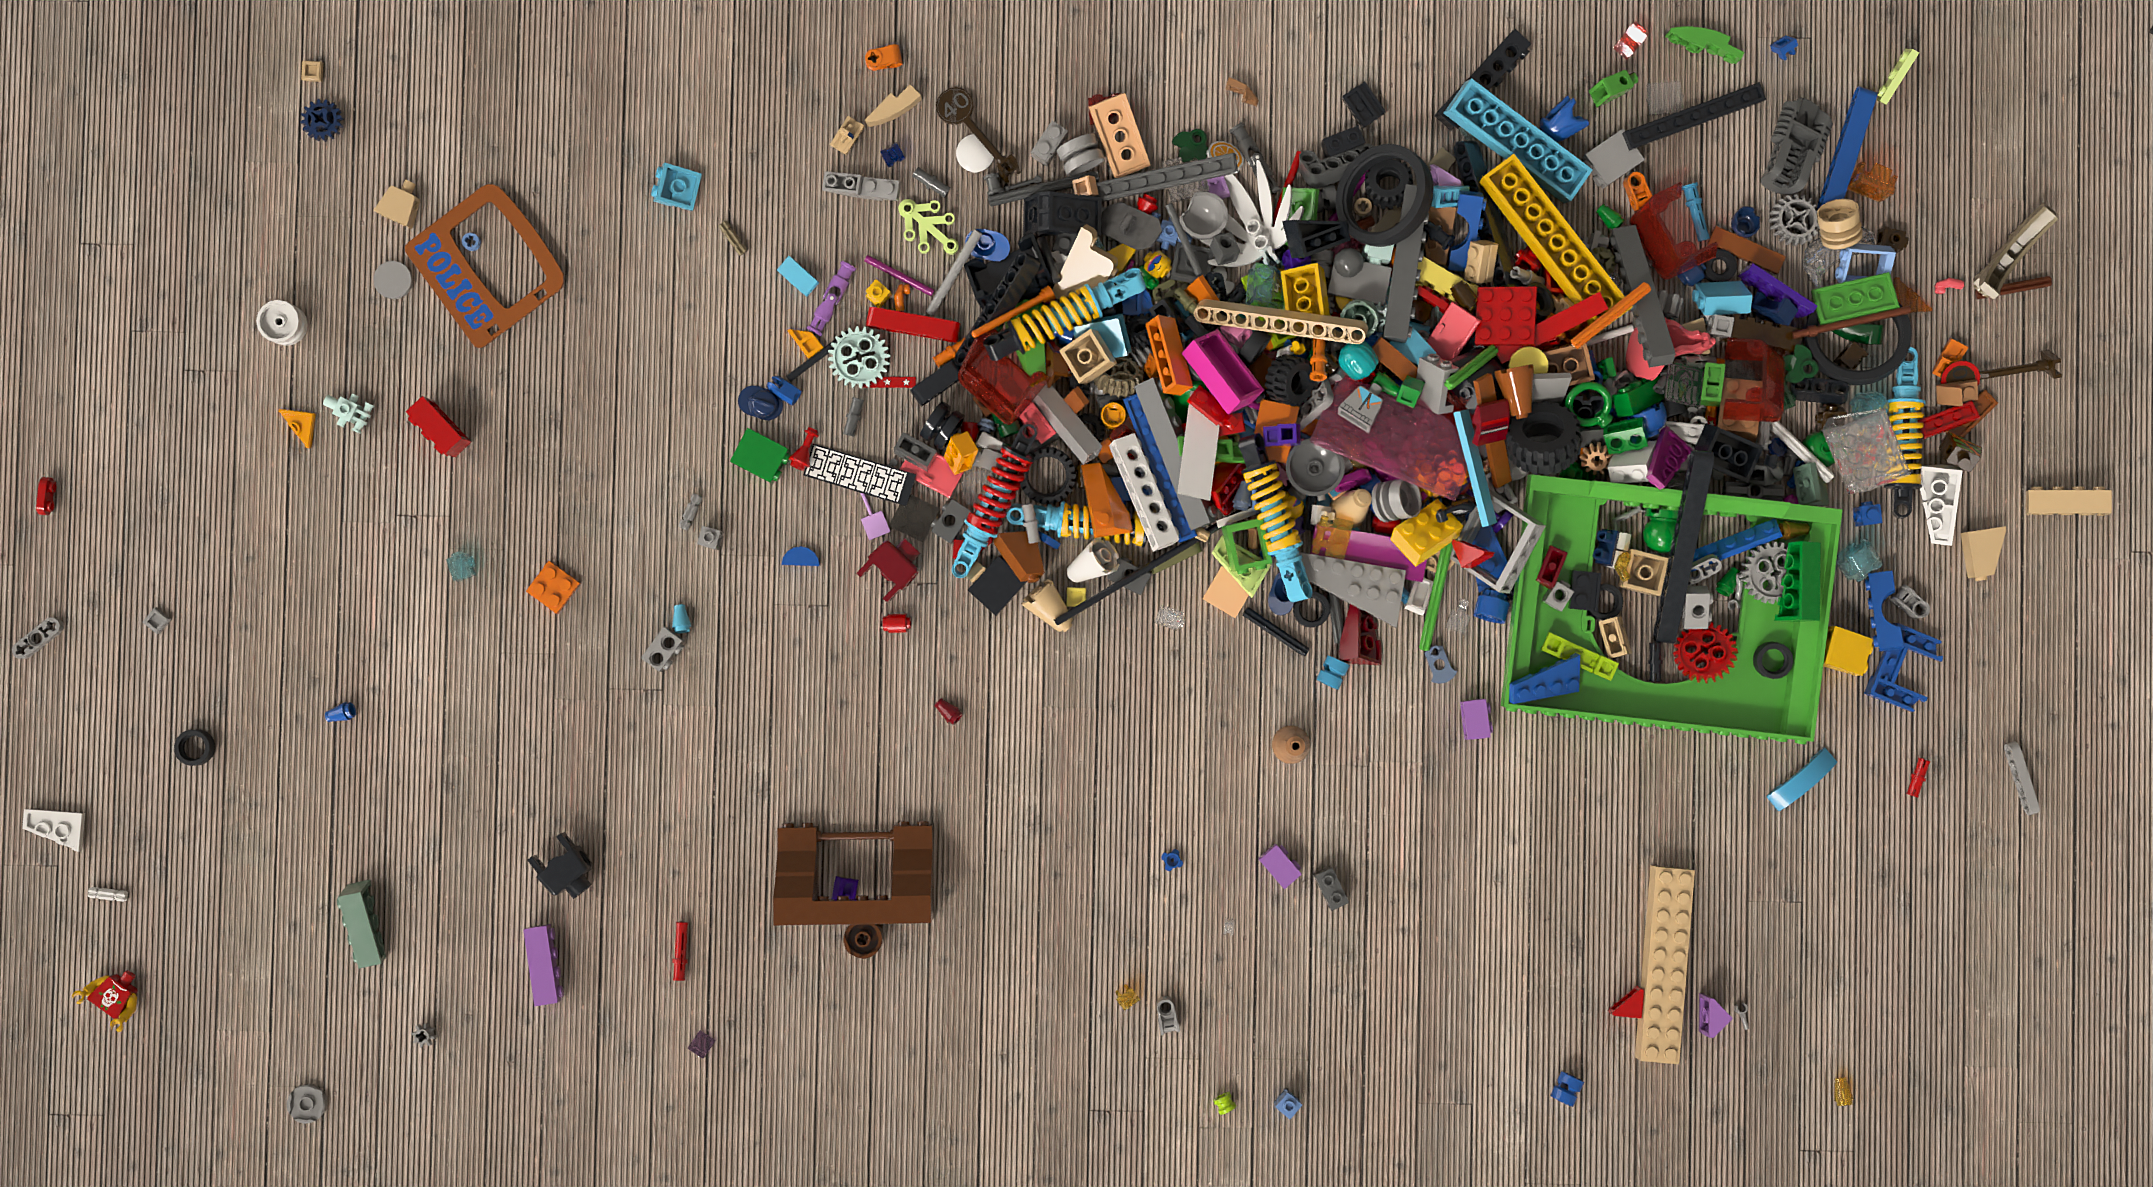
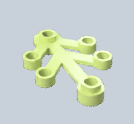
[898,199,959,255]

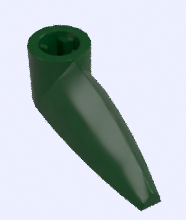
[1832,324,1884,345]

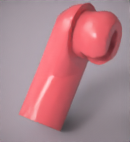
[1934,278,1964,294]

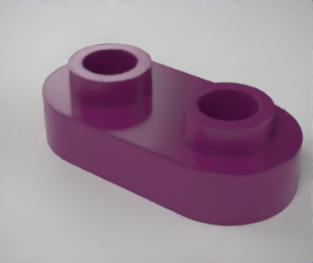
[1335,468,1372,492]

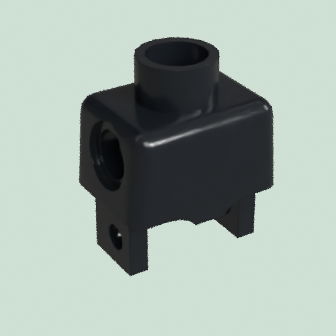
[527,832,593,899]

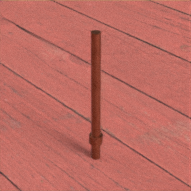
[1792,306,1911,339]

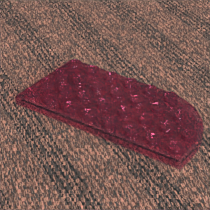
[1310,375,1467,501]

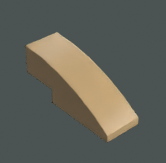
[865,85,922,127]

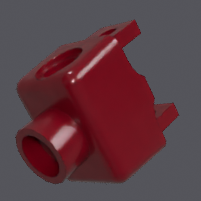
[856,538,921,603]

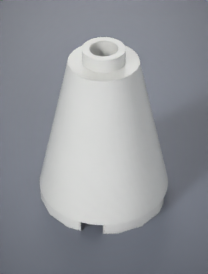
[1067,537,1119,583]

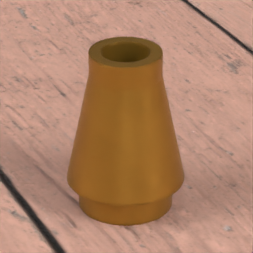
[1778,521,1809,540]

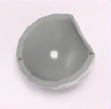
[1179,192,1228,240]

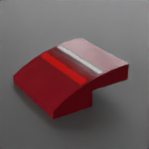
[1472,398,1510,446]

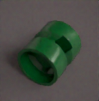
[991,404,1022,439]

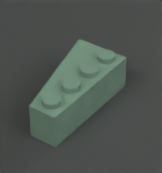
[337,879,386,969]

